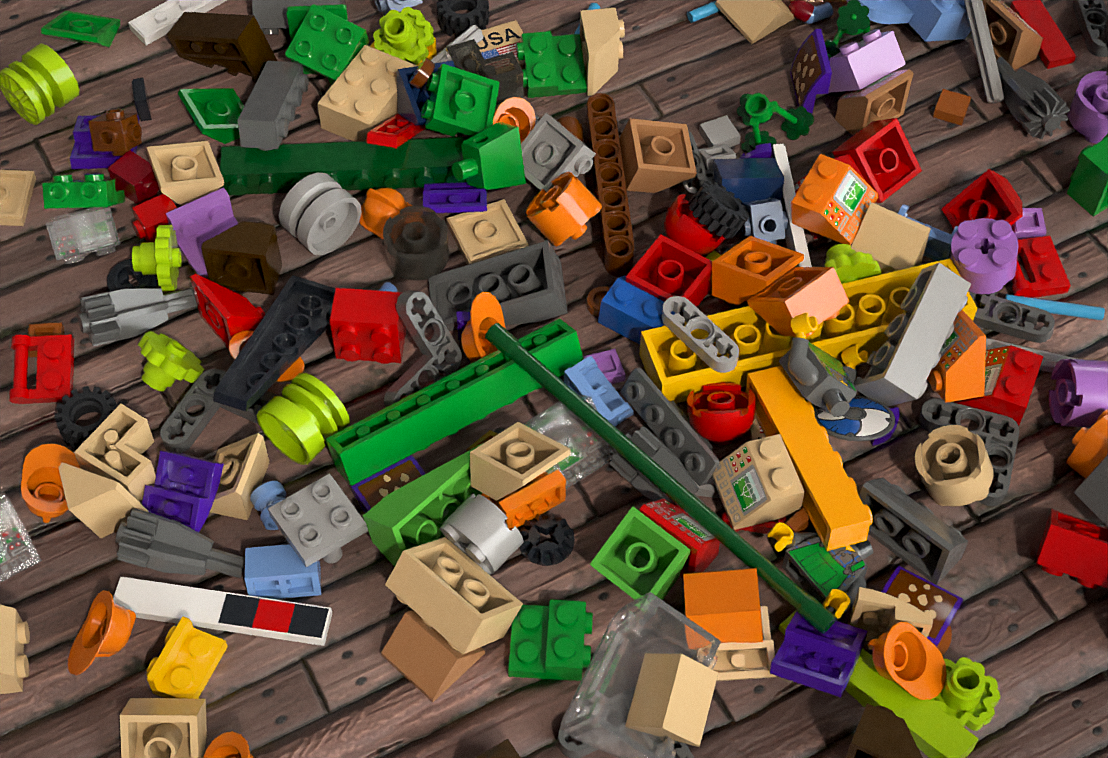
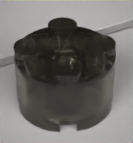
[383,206,449,281]

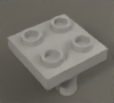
[268,473,368,567]

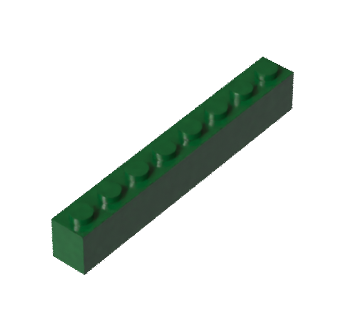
[220,137,469,195]

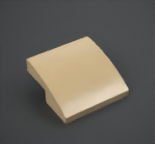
[847,587,933,641]
[698,606,777,681]

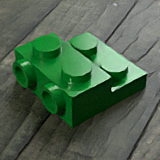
[516,31,587,98]
[421,64,500,137]
[42,174,125,209]
[508,600,593,681]

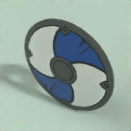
[814,396,895,441]

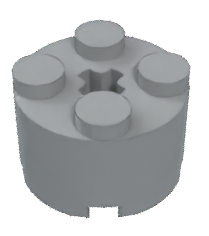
[440,493,524,575]

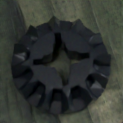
[107,259,158,291]
[519,513,575,566]

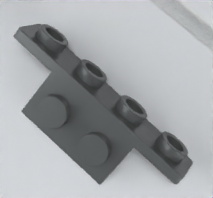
[621,368,719,486]

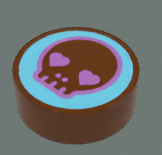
[409,57,435,89]

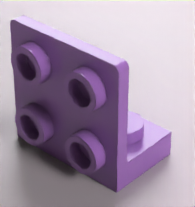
[166,187,238,278]

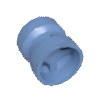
[250,481,286,530]

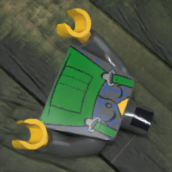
[779,312,869,417]
[767,523,873,618]

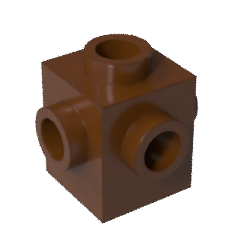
[88,109,142,156]

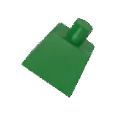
[452,122,526,190]

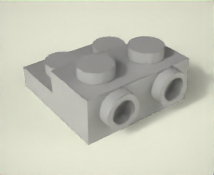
[521,113,596,192]

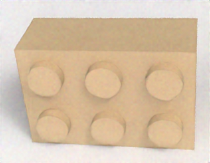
[318,45,417,142]
[385,537,523,654]

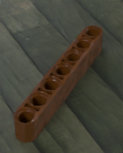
[586,93,634,277]

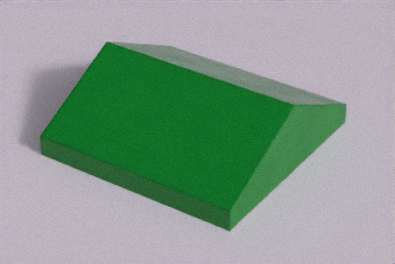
[41,11,120,48]
[178,88,244,144]

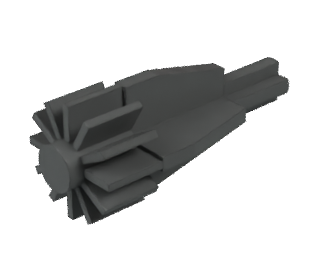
[996,56,1070,139]
[78,288,198,346]
[609,426,720,521]
[116,509,245,578]

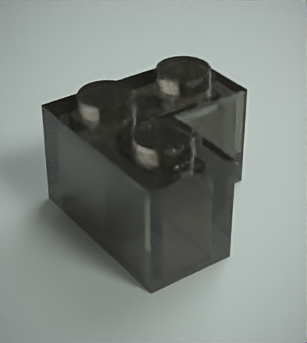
[446,39,524,105]

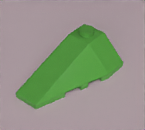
[363,443,484,567]

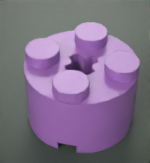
[1067,71,1108,144]
[951,218,1018,294]
[1049,359,1108,428]

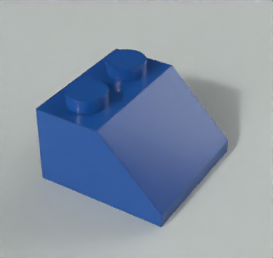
[598,275,682,345]

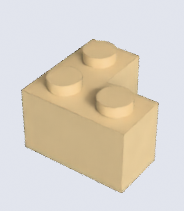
[74,403,156,502]

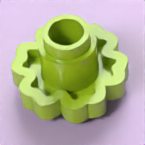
[373,7,435,65]
[132,225,182,291]
[824,244,882,284]
[138,331,204,392]
[930,657,1000,731]

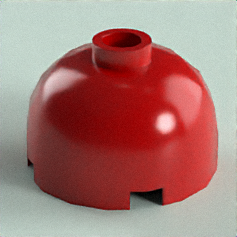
[664,194,726,256]
[687,382,756,445]

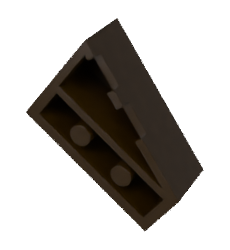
[167,12,277,83]

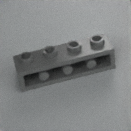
[238,61,309,151]

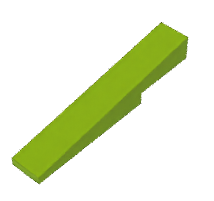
[779,610,979,758]

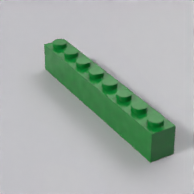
[326,318,584,486]

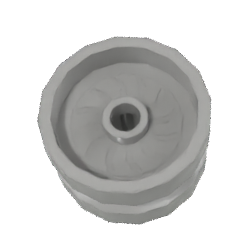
[279,172,362,255]

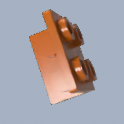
[481,469,566,531]

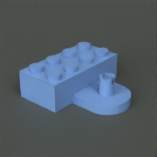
[846,0,970,42]

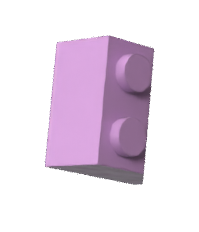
[828,29,905,93]

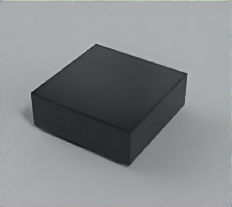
[132,78,152,122]

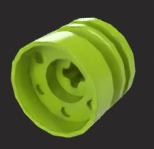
[0,43,80,125]
[256,373,350,465]

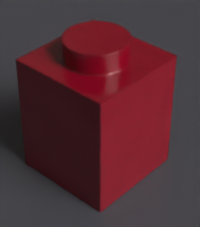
[107,150,160,205]

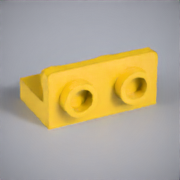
[146,616,228,699]

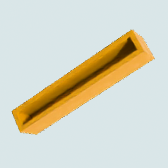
[746,366,873,551]

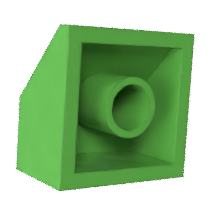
[589,506,691,611]

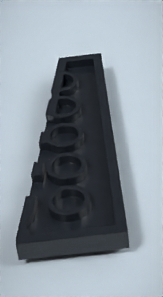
[213,275,336,412]

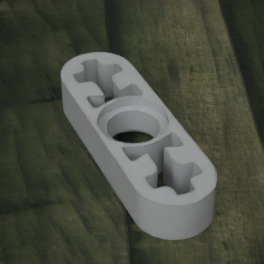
[662,296,739,373]

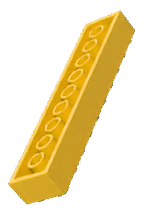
[639,258,977,403]

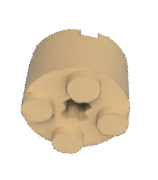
[915,425,993,506]

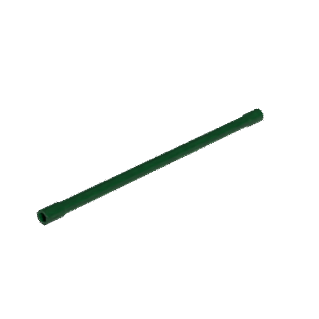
[485,323,837,634]

